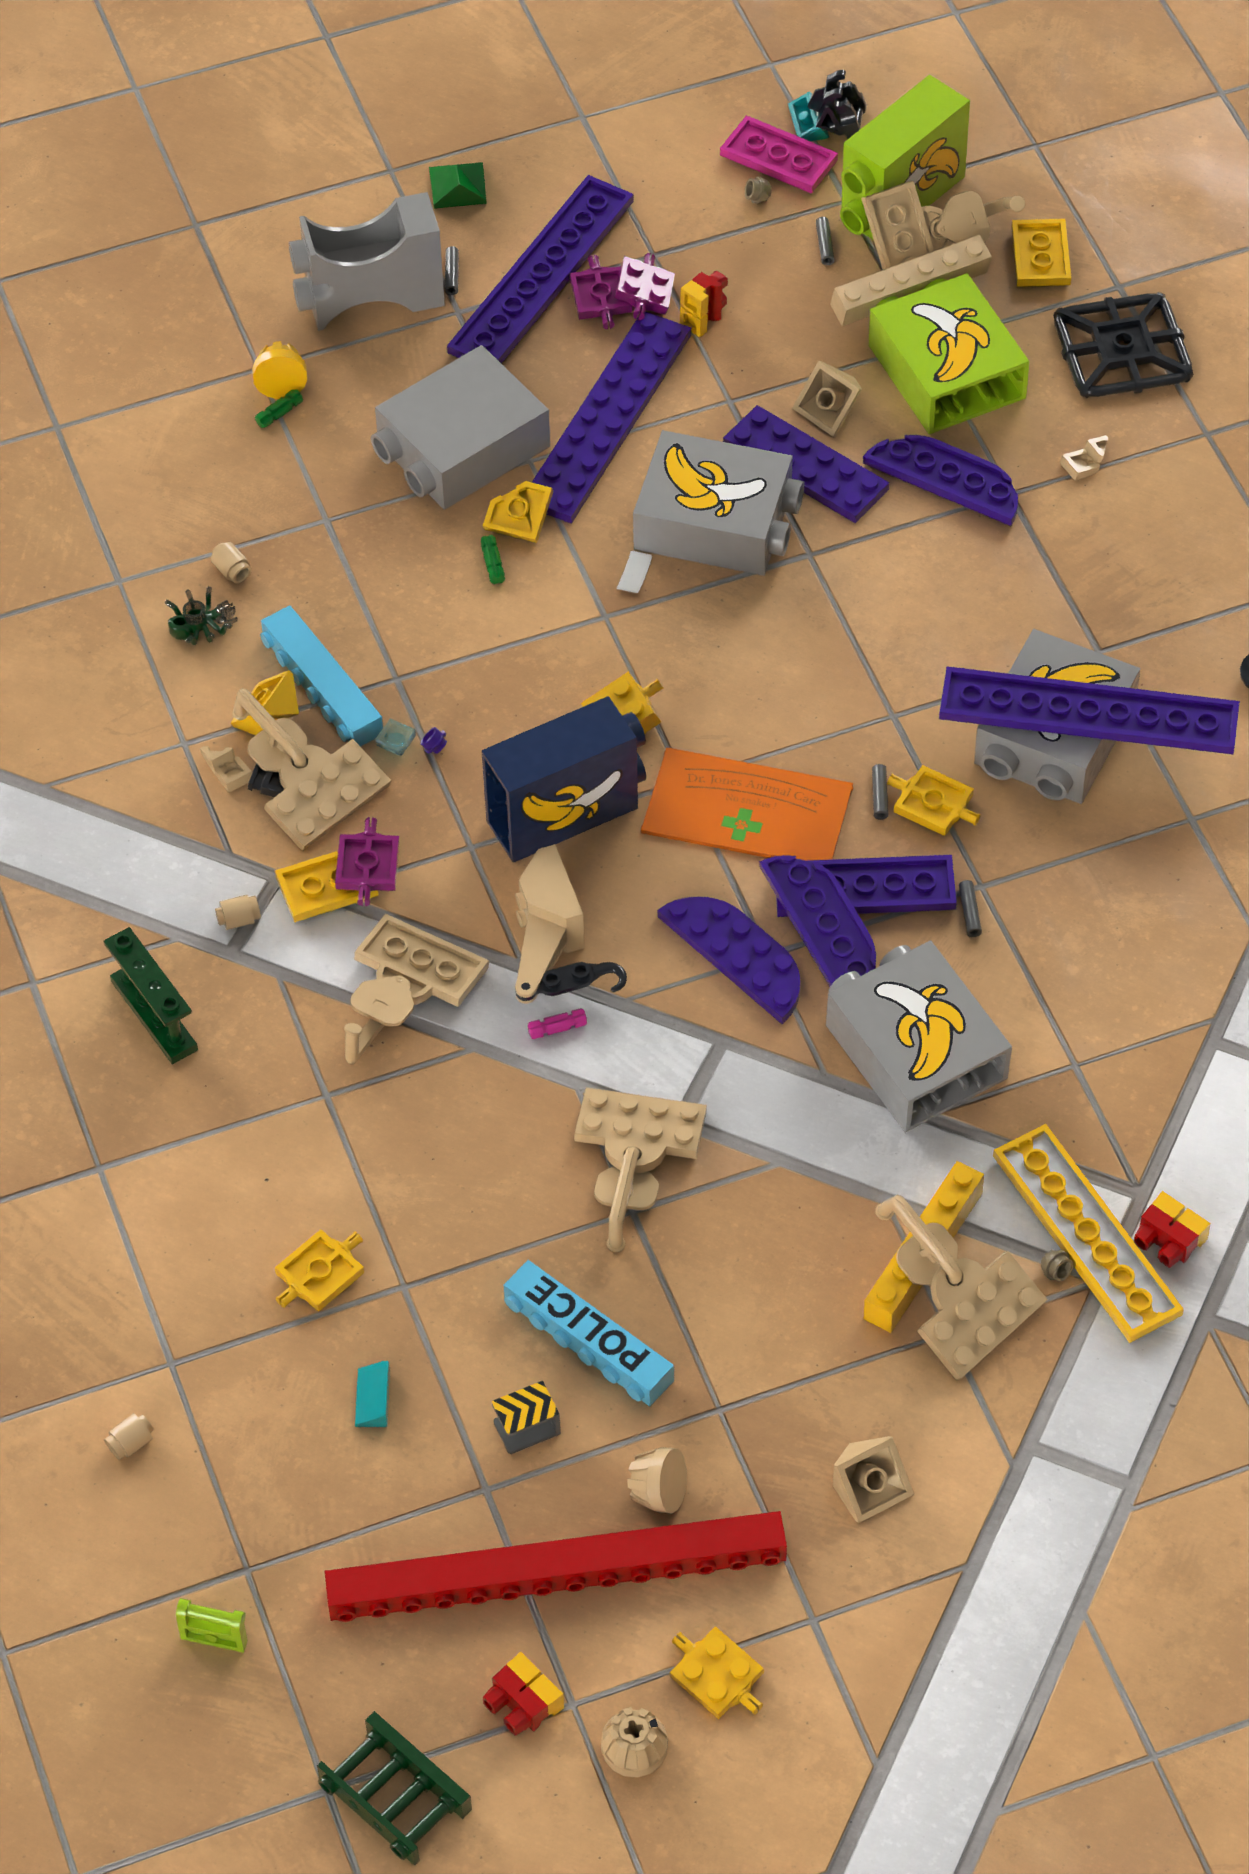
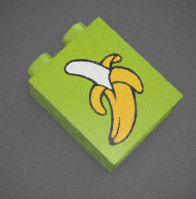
[840,74,970,240]
[868,273,1030,434]

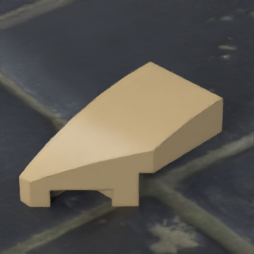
[1060,435,1108,481]
[200,746,252,792]

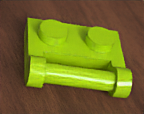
[176,1598,248,1653]

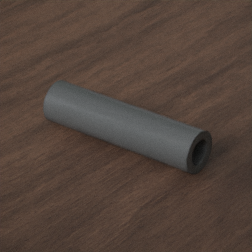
[816,217,835,265]
[445,246,459,295]
[872,764,888,820]
[959,880,982,937]

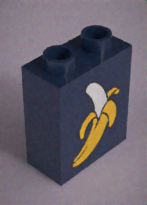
[482,696,646,863]

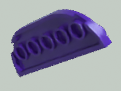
[863,435,1018,526]
[759,855,876,987]
[657,897,800,1024]

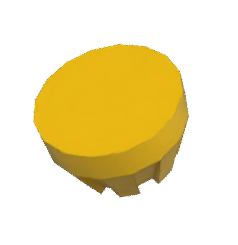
[252,341,307,399]

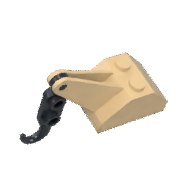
[515,845,627,1004]

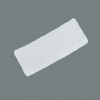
[617,551,652,593]

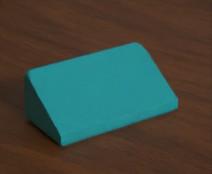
[788,91,829,141]
[355,1361,390,1427]

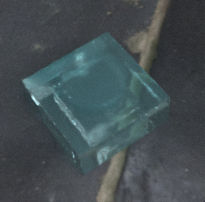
[375,718,416,756]

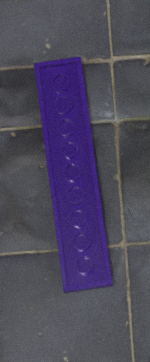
[447,175,634,364]
[532,312,691,524]
[939,666,1240,755]

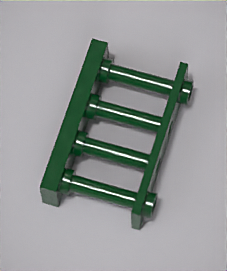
[103,927,198,1064]
[317,1711,472,1865]

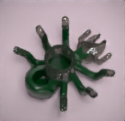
[165,586,238,645]

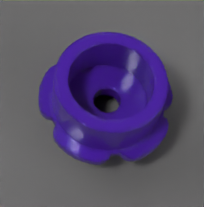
[420,727,447,754]

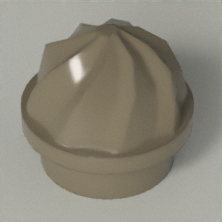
[745,177,772,204]
[1041,1249,1073,1281]

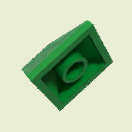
[429,162,487,209]

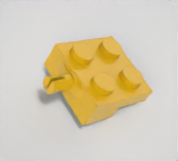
[581,671,664,734]

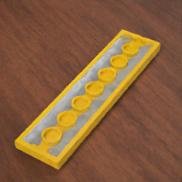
[993,1124,1184,1343]

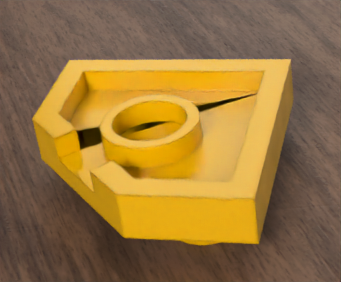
[483,481,553,543]

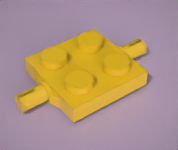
[887,765,981,836]
[275,1229,364,1312]
[670,1626,764,1719]

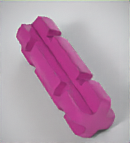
[528,1008,587,1039]

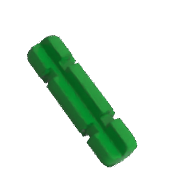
[255,389,303,428]
[481,535,505,584]

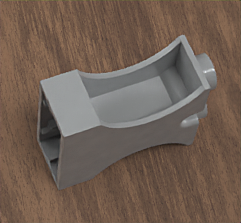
[288,192,445,331]

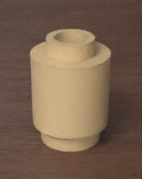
[211,542,251,583]
[215,895,261,930]
[104,1413,154,1460]

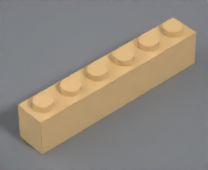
[830,235,992,326]

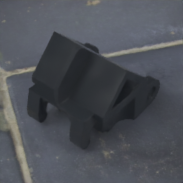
[808,70,867,139]

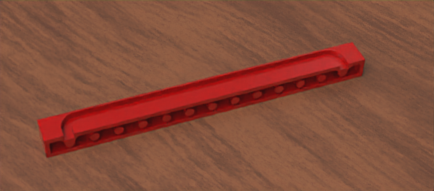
[324,1511,787,1622]

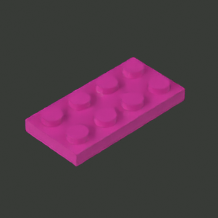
[720,115,838,194]

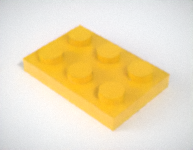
[1011,219,1071,287]
[275,851,379,923]

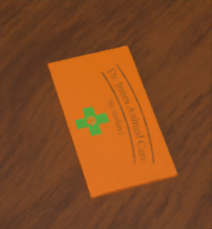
[641,747,853,861]

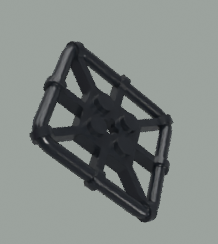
[1053,292,1194,398]

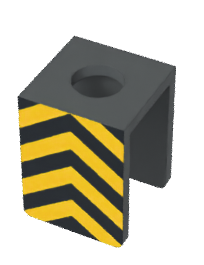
[492,1381,561,1454]

